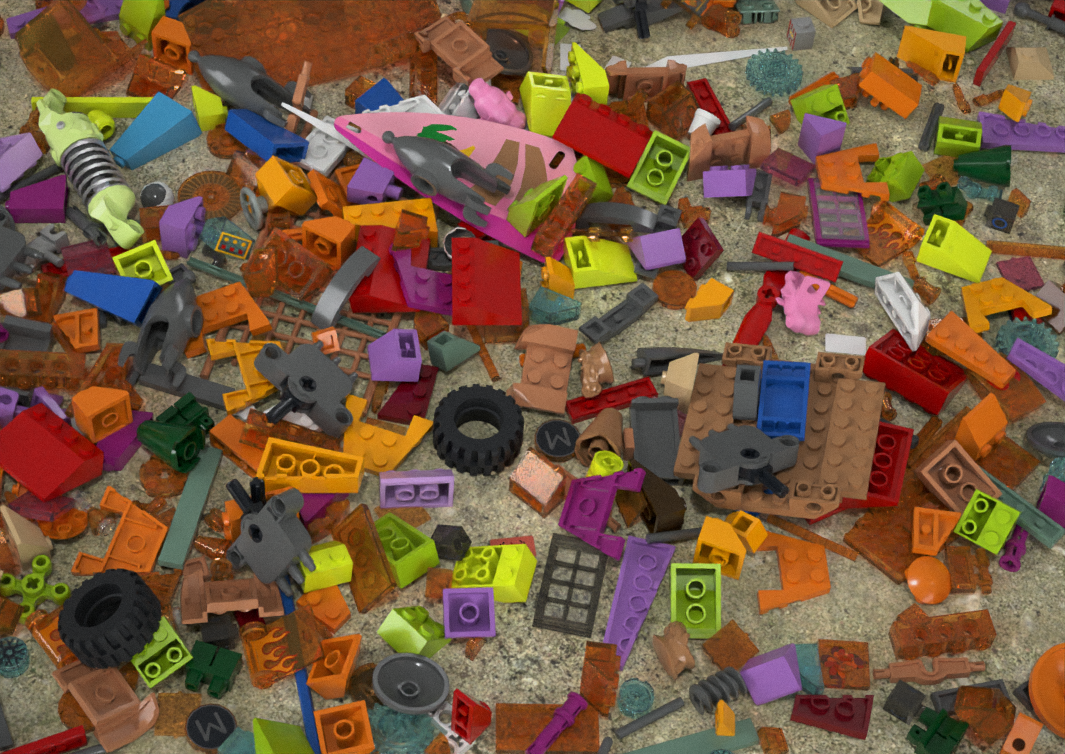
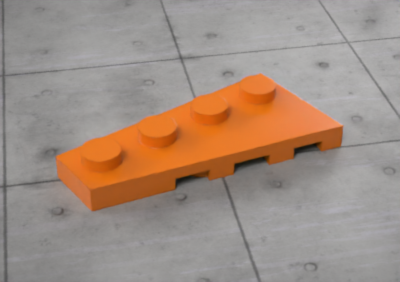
[925,310,1016,389]

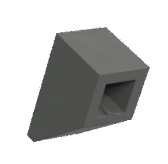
[733,364,762,421]

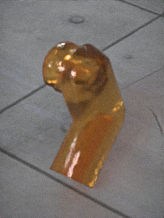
[132,494,167,516]

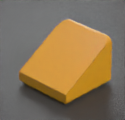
[715,700,735,736]

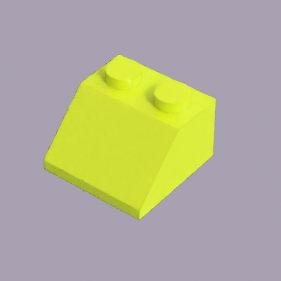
[112,240,174,286]
[297,540,353,593]

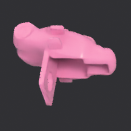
[468,78,527,130]
[776,271,830,336]

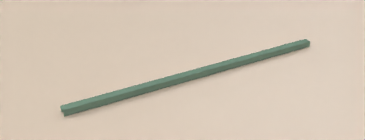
[187,256,387,339]

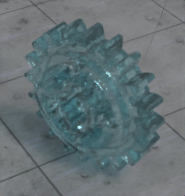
[745,48,804,97]
[995,317,1059,371]
[368,703,434,754]

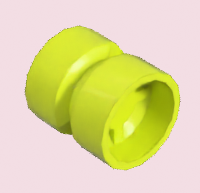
[585,450,624,478]

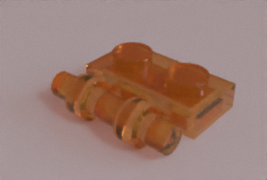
[944,546,993,595]

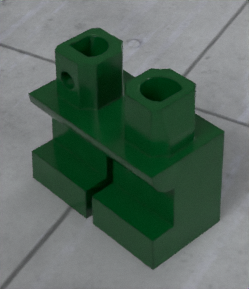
[917,182,968,225]
[156,391,215,435]
[185,640,243,699]
[906,707,970,754]

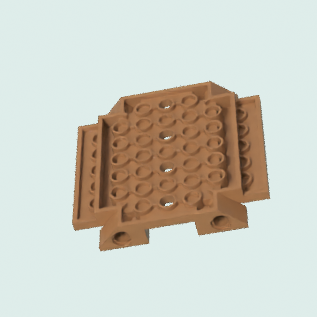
[673,342,885,519]

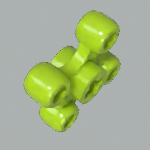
[0,555,72,625]

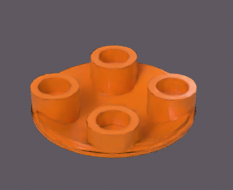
[37,503,88,540]
[905,556,952,604]

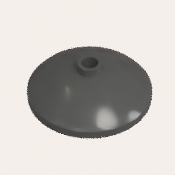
[477,25,533,75]
[1026,422,1065,461]
[372,653,450,715]

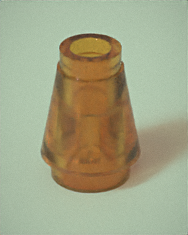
[194,535,232,563]

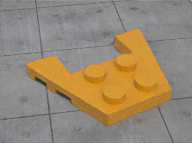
[961,277,1052,333]
[206,338,282,416]
[343,394,433,476]

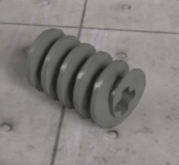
[689,666,747,715]

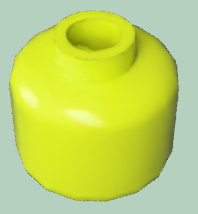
[87,109,115,141]

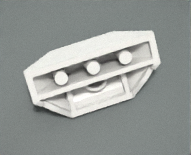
[438,79,491,119]
[874,272,931,352]

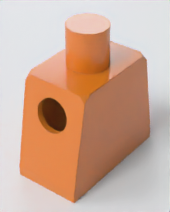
[999,712,1044,754]

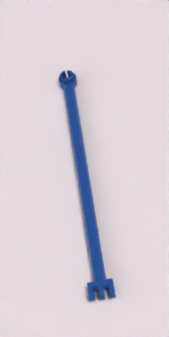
[278,574,321,754]

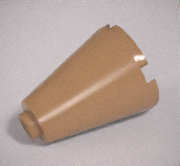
[574,408,623,467]

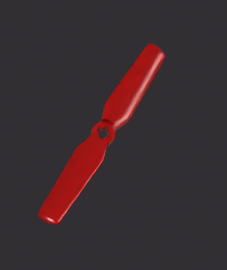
[722,228,810,366]

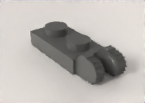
[744,169,773,222]

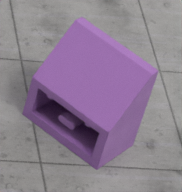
[703,164,756,198]
[159,196,207,258]
[367,329,422,382]

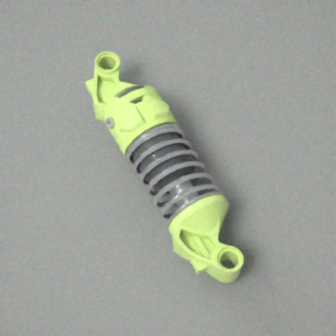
[36,88,144,249]

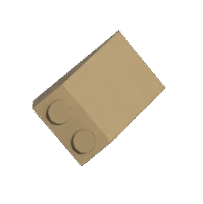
[794,0,858,28]

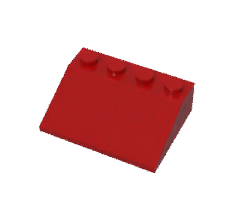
[552,93,653,178]
[348,225,431,313]
[452,238,522,325]
[863,328,972,416]
[0,403,104,503]
[839,421,914,509]

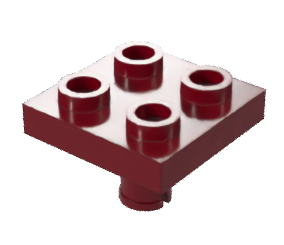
[681,217,724,281]

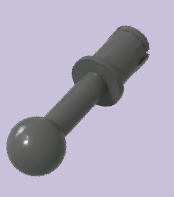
[1014,1,1065,35]

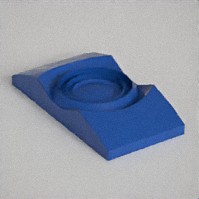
[757,360,811,441]

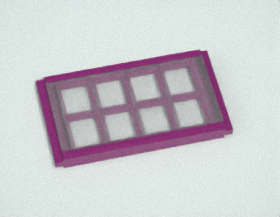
[807,178,870,248]

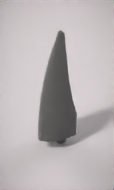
[631,347,723,376]

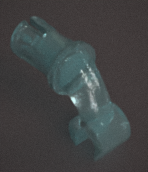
[957,176,1003,202]

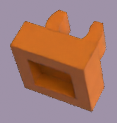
[311,326,340,355]

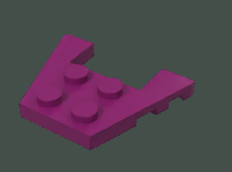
[389,243,452,316]
[558,468,646,561]

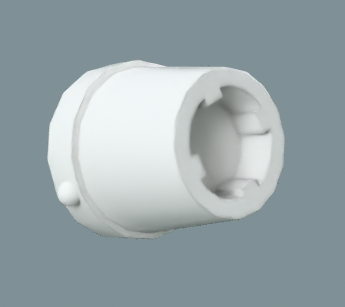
[688,108,721,136]

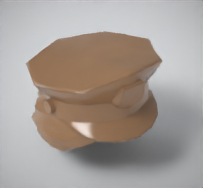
[578,341,614,399]
[652,621,695,680]

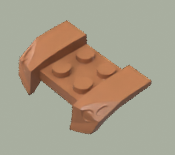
[414,16,503,86]
[605,60,687,103]
[686,116,771,182]
[506,324,578,415]
[180,569,285,624]
[52,660,159,753]

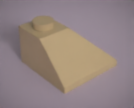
[1006,47,1054,80]
[660,353,699,417]
[0,505,53,572]

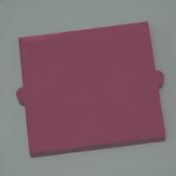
[996,256,1045,292]

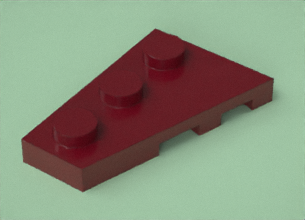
[377,364,439,426]
[790,695,874,740]

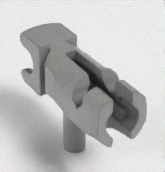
[15,224,69,277]

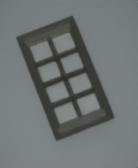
[532,533,608,638]

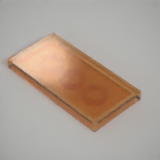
[330,503,397,614]
[495,703,600,754]

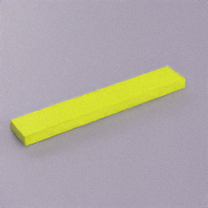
[31,97,153,118]

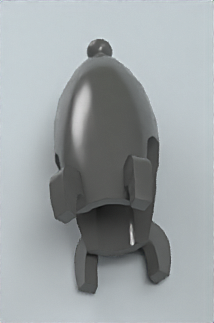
[188,50,313,128]
[382,131,514,228]
[117,270,203,391]

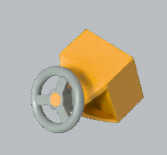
[240,155,318,230]

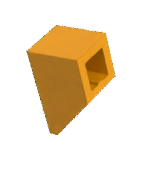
[998,84,1033,122]
[540,257,575,303]
[685,278,734,322]
[724,510,768,553]

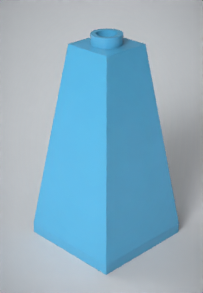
[110,91,202,170]

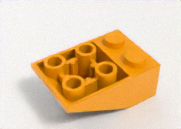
[897,26,966,83]

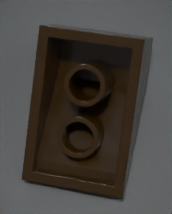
[626,458,687,534]

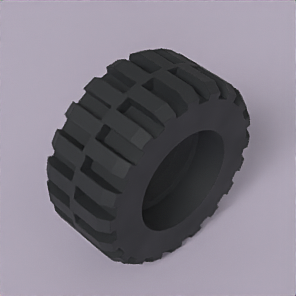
[433,384,524,476]
[58,568,162,669]

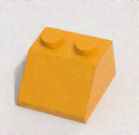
[692,516,747,580]

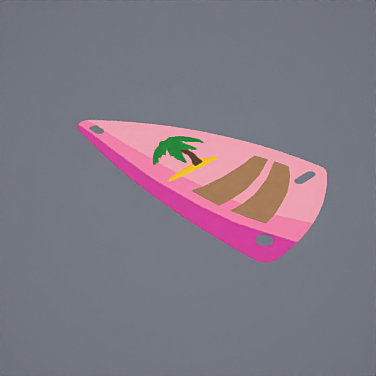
[334,112,580,264]

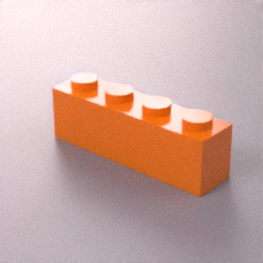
[209,414,267,478]

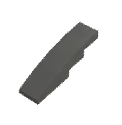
[598,0,685,33]

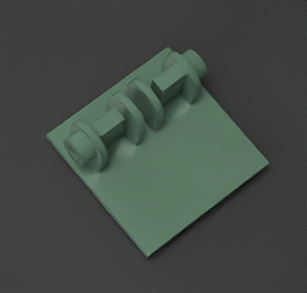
[735,0,780,24]

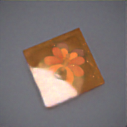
[817,639,870,691]

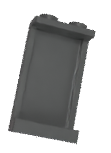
[0,315,54,408]
[629,396,684,486]

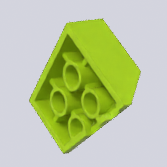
[931,0,1003,53]

